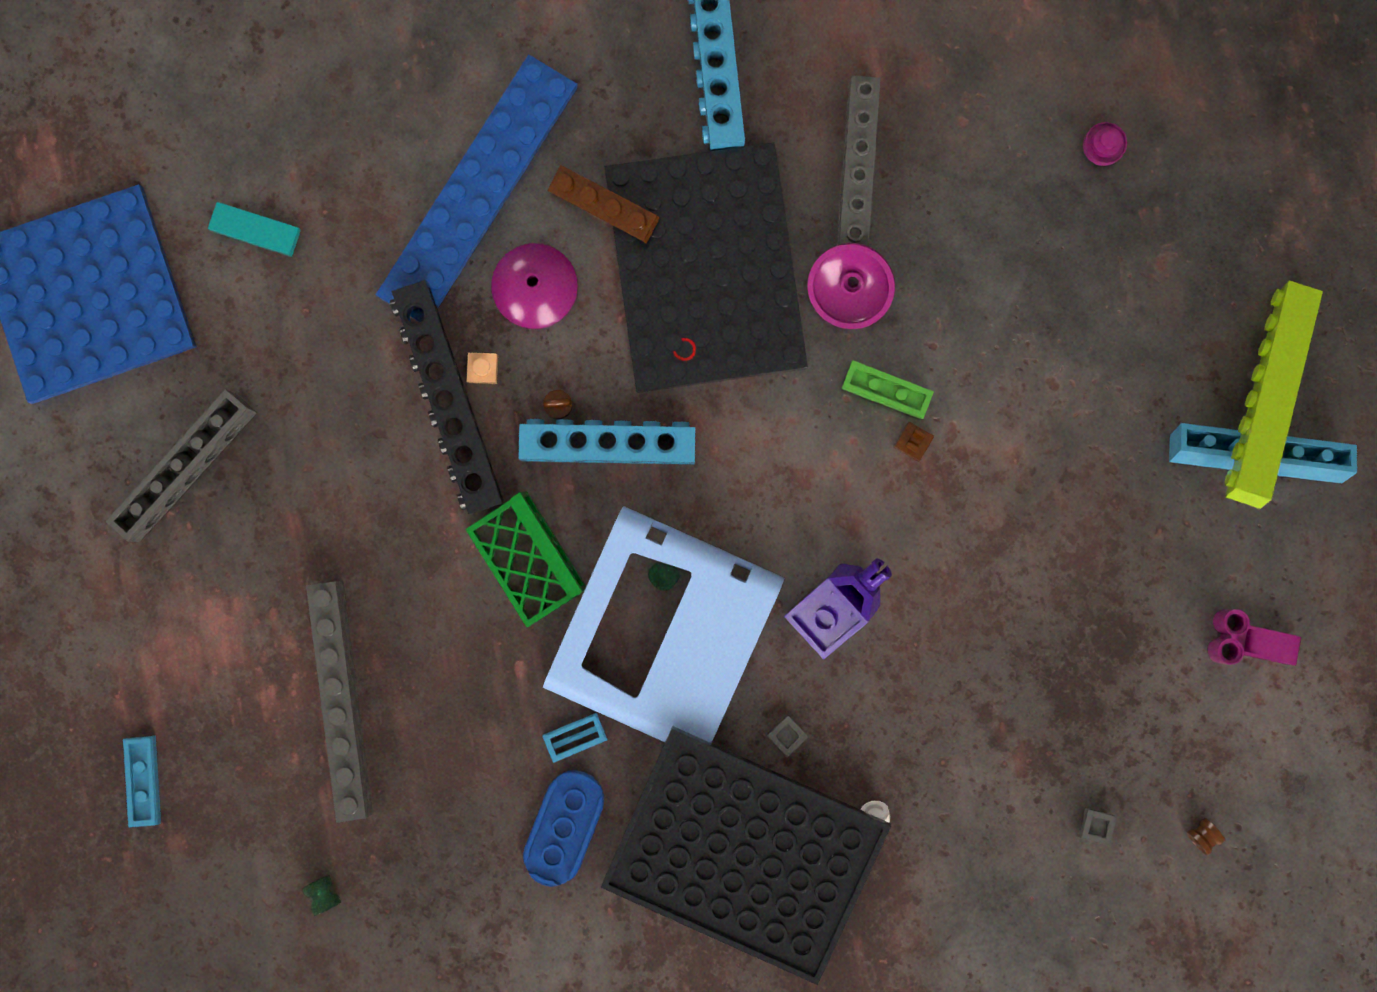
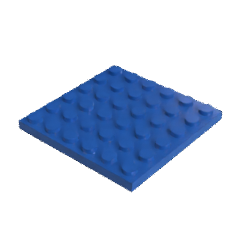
[0,184,196,404]

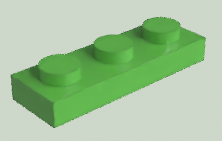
[841,360,934,420]

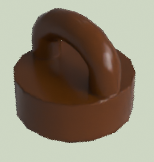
[543,390,573,419]

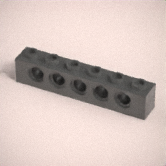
[837,75,881,246]
[105,389,257,542]

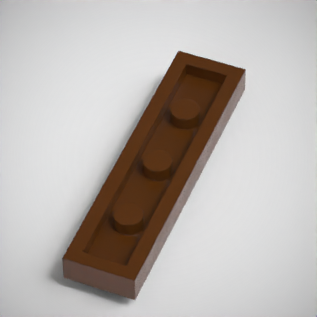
[547,165,660,243]

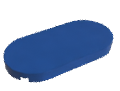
[523,770,604,886]

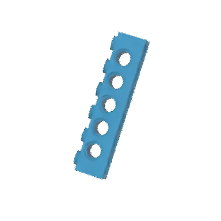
[688,0,745,151]
[519,419,695,465]

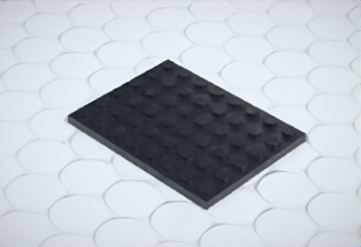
[604,142,808,393]
[601,726,891,985]

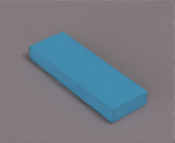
[123,735,161,828]

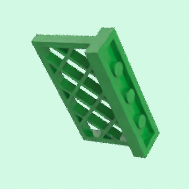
[465,491,587,628]

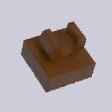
[893,422,934,462]

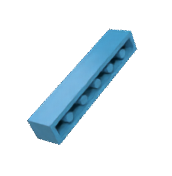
[1169,423,1357,484]

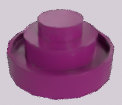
[1083,122,1127,166]

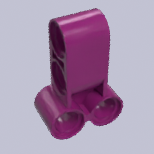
[1208,609,1302,666]

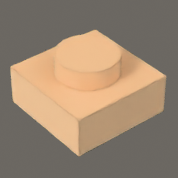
[467,353,498,384]

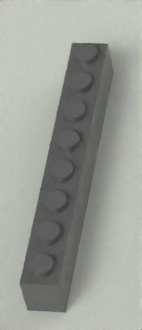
[306,581,373,823]

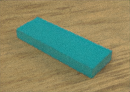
[208,202,301,257]

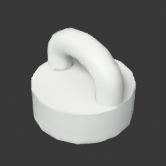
[860,801,890,822]

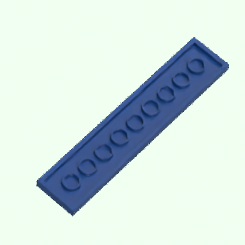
[376,54,578,323]

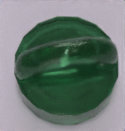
[648,561,680,591]

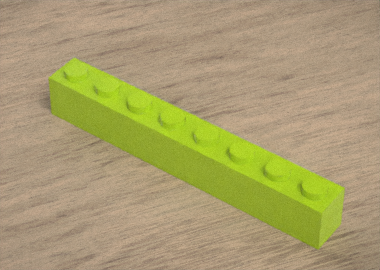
[1224,280,1323,509]

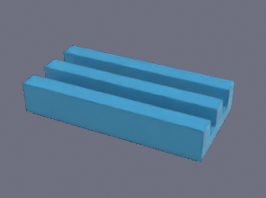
[542,712,608,763]

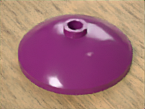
[491,243,578,329]
[808,243,895,329]

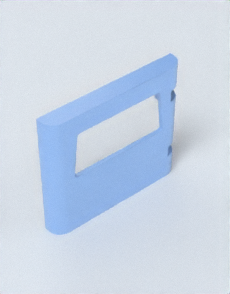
[543,506,784,743]

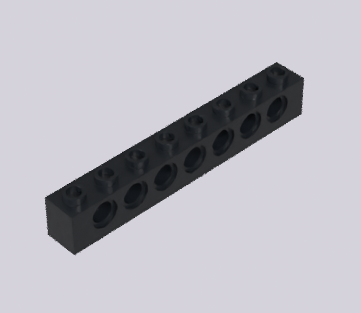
[390,280,505,515]

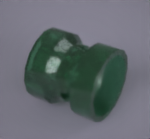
[302,875,341,916]

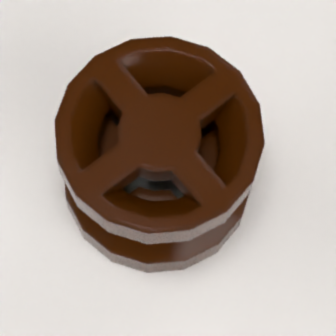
[1186,818,1226,856]

